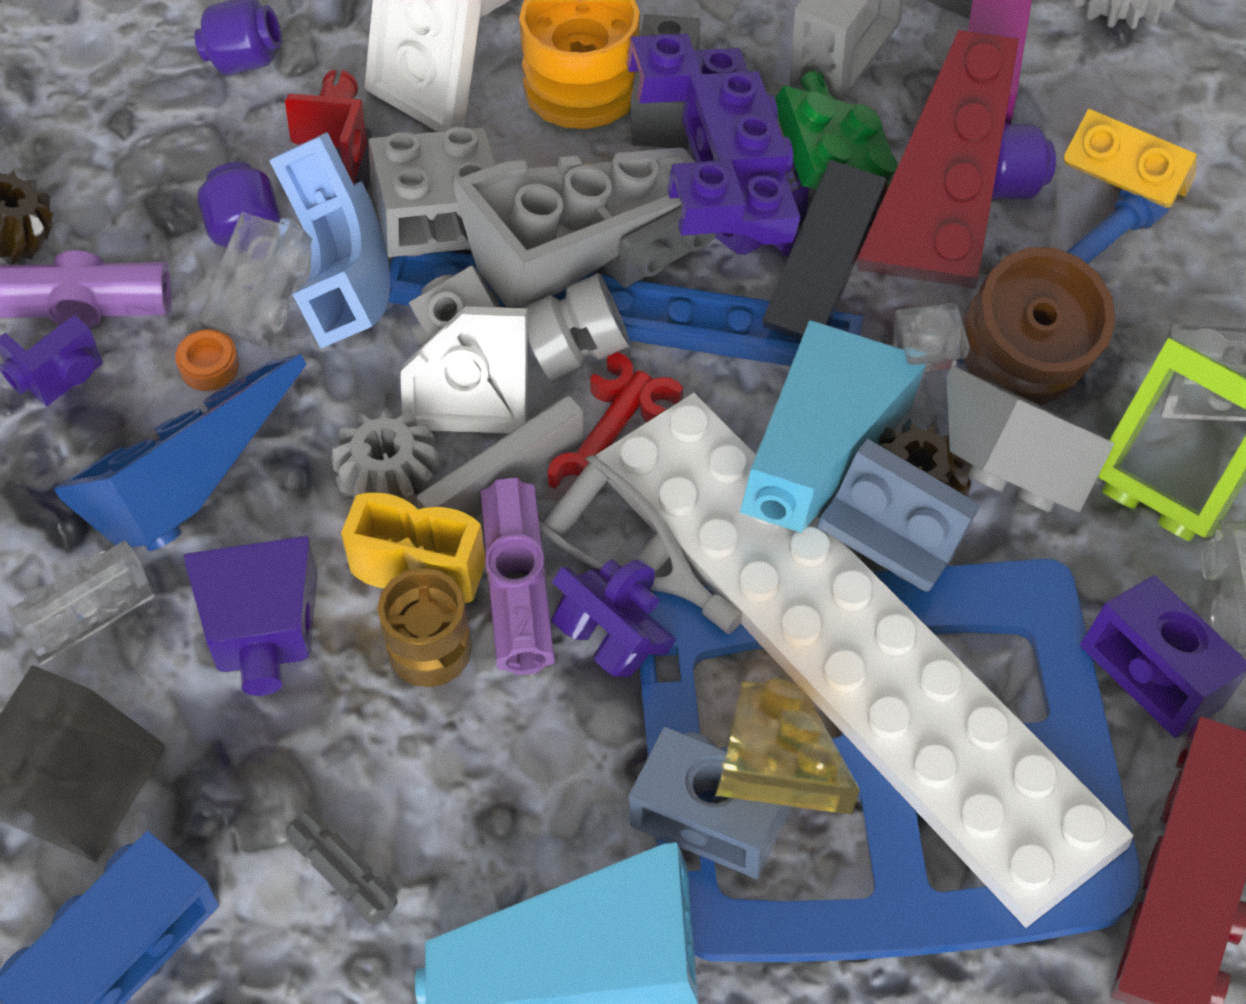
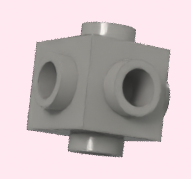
[409,265,501,347]

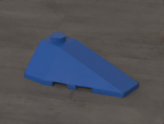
[54,354,307,551]

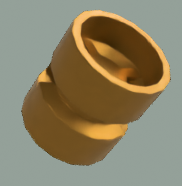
[377,568,472,688]

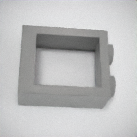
[790,0,904,101]

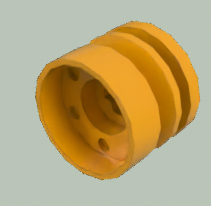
[519,0,640,129]

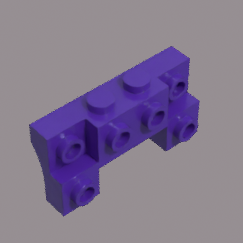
[626,33,801,245]

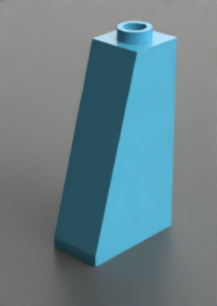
[740,320,928,533]
[415,842,699,1004]

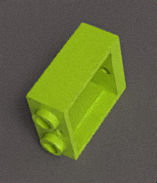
[1098,338,1246,541]

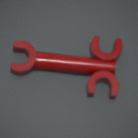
[547,352,683,489]

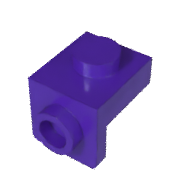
[0,315,103,407]

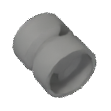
[521,273,631,381]

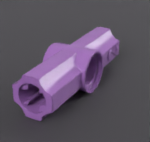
[0,250,172,328]
[480,477,555,676]

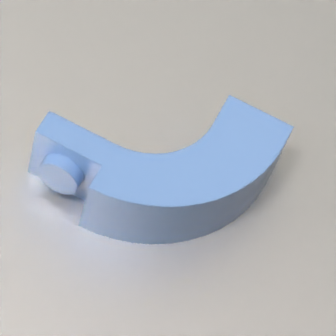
[269,132,390,349]

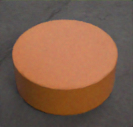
[175,329,239,391]

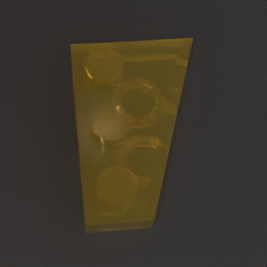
[716,679,860,815]

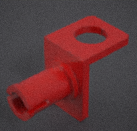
[285,70,367,184]

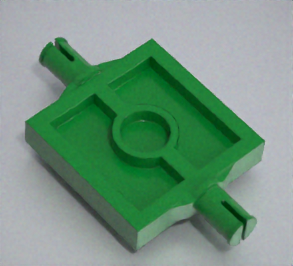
[774,70,898,228]

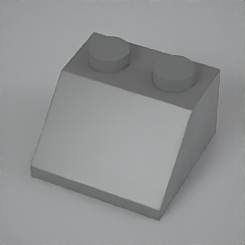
[947,365,1115,513]

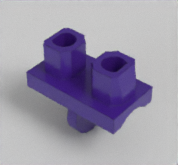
[551,559,677,677]

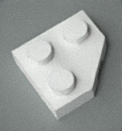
[401,306,528,434]

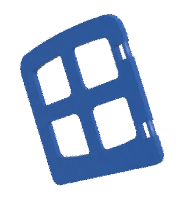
[640,559,1140,962]

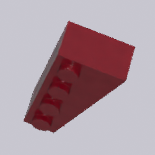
[857,30,1019,289]
[1110,716,1246,1004]

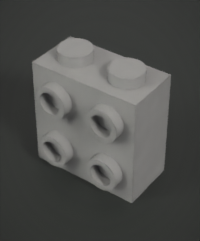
[369,127,496,257]

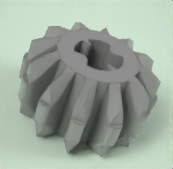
[331,406,440,505]

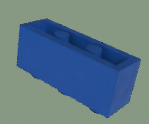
[0,830,219,1004]

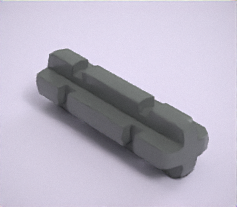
[286,810,398,925]

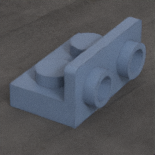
[817,439,981,591]

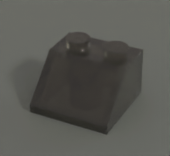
[0,665,166,863]

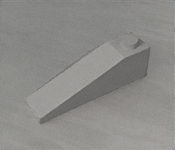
[453,147,695,308]

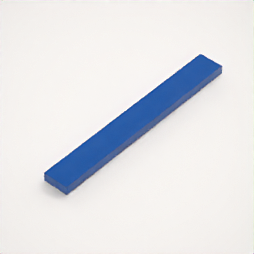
[388,251,864,366]

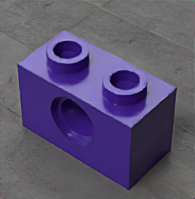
[1079,574,1246,739]

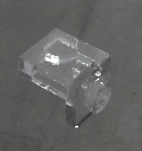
[892,302,969,372]

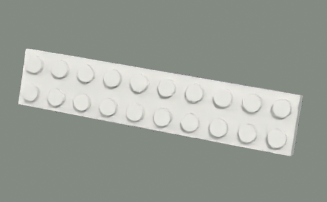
[595,393,1134,928]

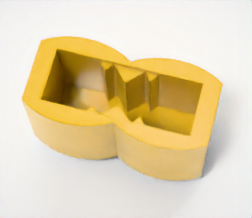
[341,492,486,603]

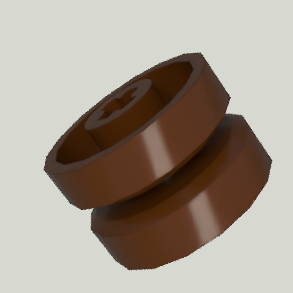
[958,247,1116,405]

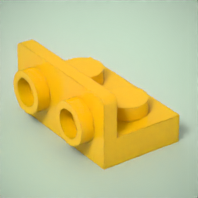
[1064,108,1197,208]

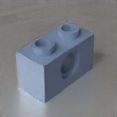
[629,727,793,880]

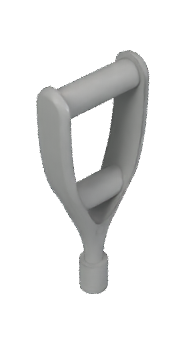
[539,455,742,634]

